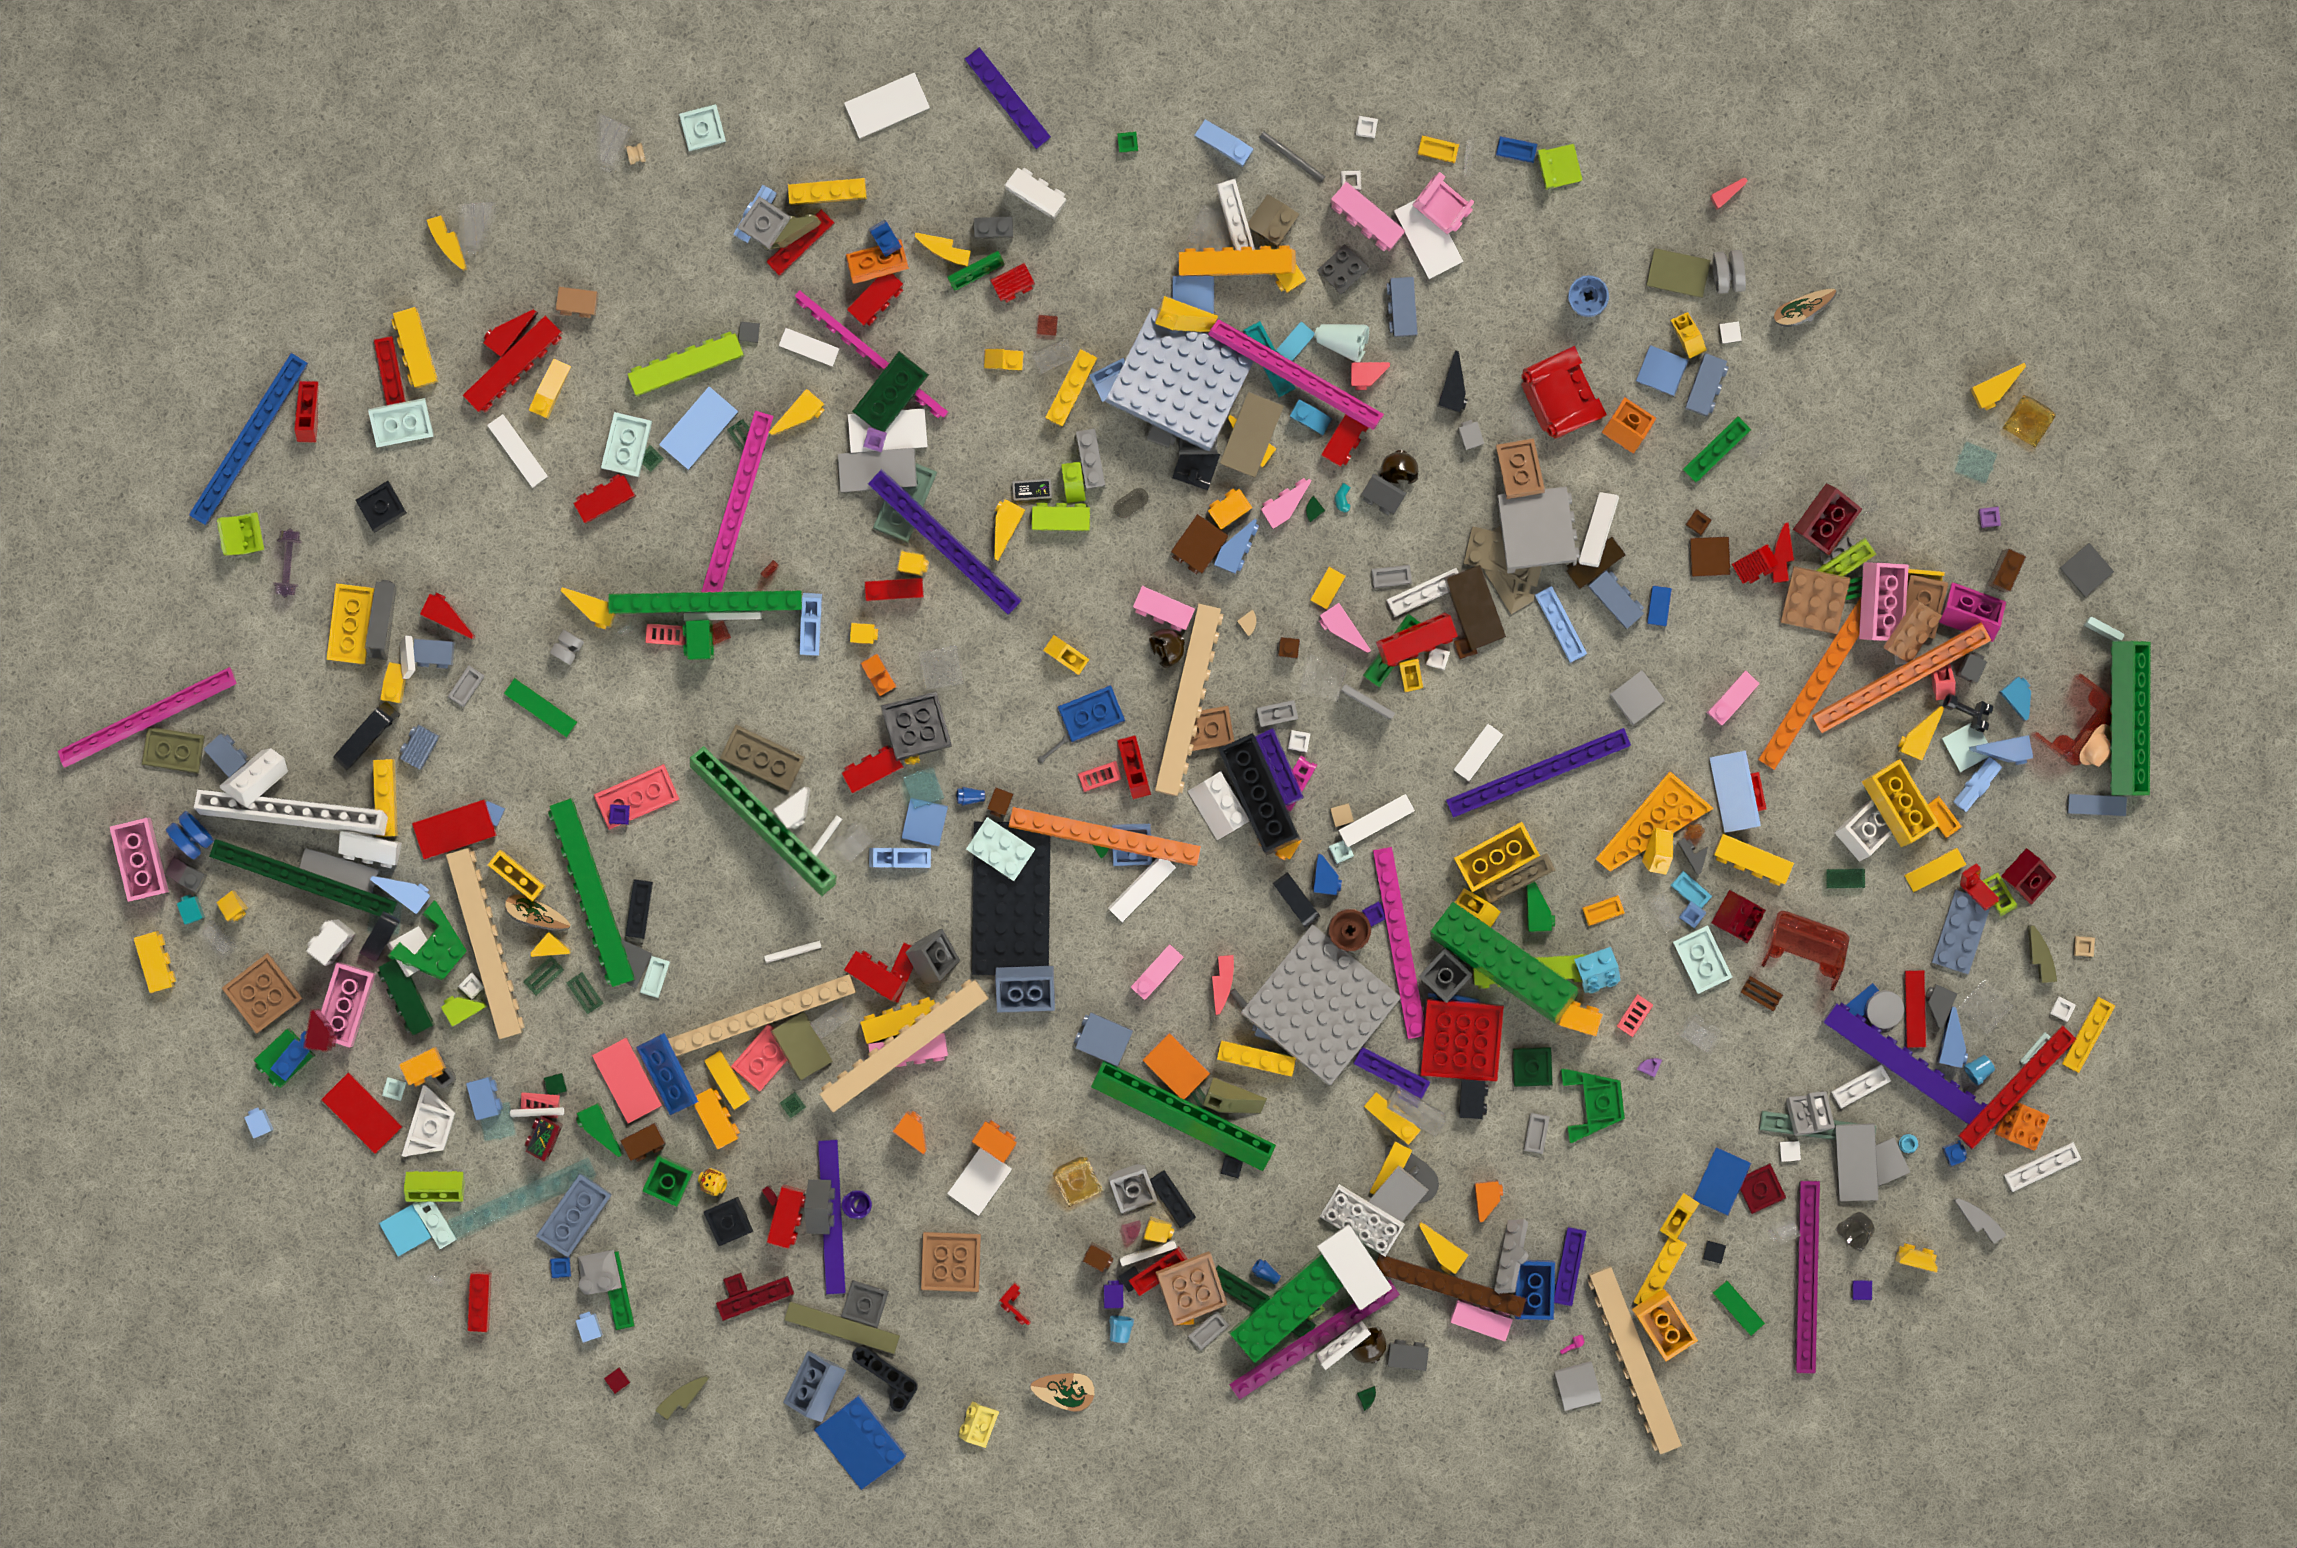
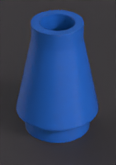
[957,787,985,806]
[1251,1259,1281,1285]

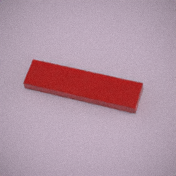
[766,209,834,276]
[374,336,406,405]
[1905,970,1926,1048]

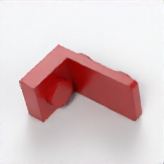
[1960,863,1999,910]
[999,1282,1031,1325]

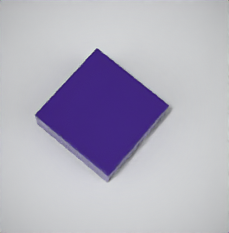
[609,804,630,825]
[1362,901,1386,927]
[1852,1280,1872,1300]

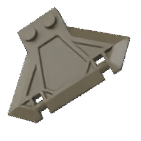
[1463,526,1542,614]

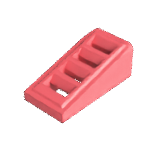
[1710,177,1747,209]
[646,624,686,645]
[1078,761,1122,792]
[1616,994,1653,1037]
[521,1092,560,1118]

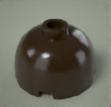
[1380,450,1419,484]
[1149,629,1185,668]
[1349,1327,1386,1364]

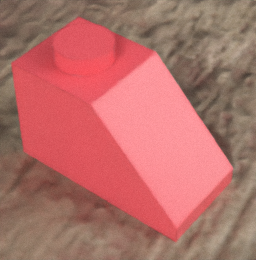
[1351,362,1390,390]
[1931,663,1955,701]

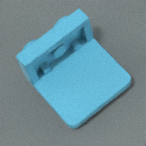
[1574,947,1621,993]

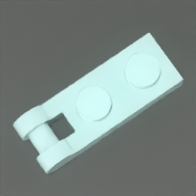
[412,1202,457,1249]

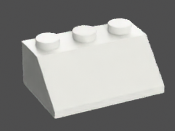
[1005,168,1067,220]
[220,748,288,808]
[1188,771,1250,840]
[774,787,810,829]
[339,831,402,868]

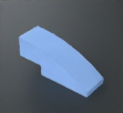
[800,593,822,656]
[869,848,931,868]

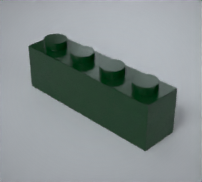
[378,959,435,1036]

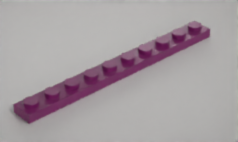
[1796,1180,1820,1373]
[1229,1280,1400,1400]

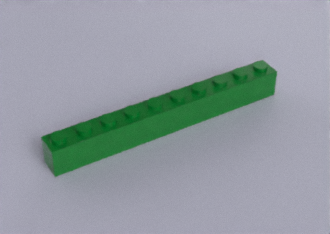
[608,590,802,614]
[690,746,836,897]
[548,798,635,987]
[1091,1061,1276,1171]

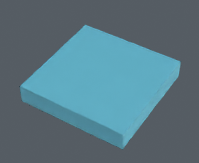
[379,1204,432,1256]

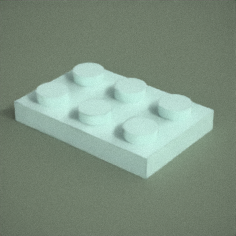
[368,398,434,447]
[601,412,652,477]
[966,817,1035,881]
[1673,925,1732,994]

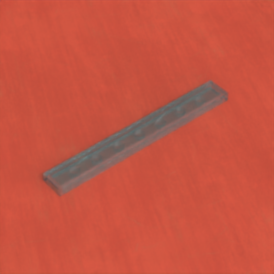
[448,1157,596,1237]

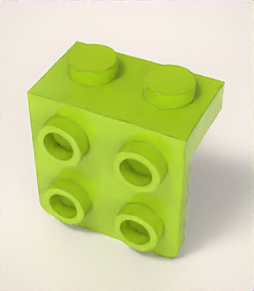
[217,512,264,556]

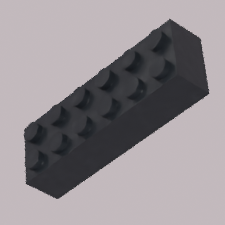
[1218,733,1301,856]

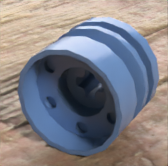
[1569,275,1609,317]

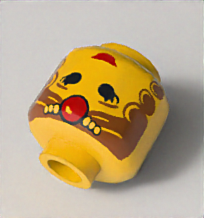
[698,1168,728,1196]

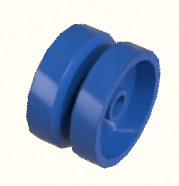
[166,811,214,860]

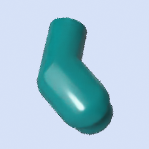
[1334,483,1351,513]

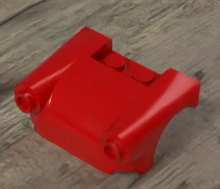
[1521,346,1607,439]

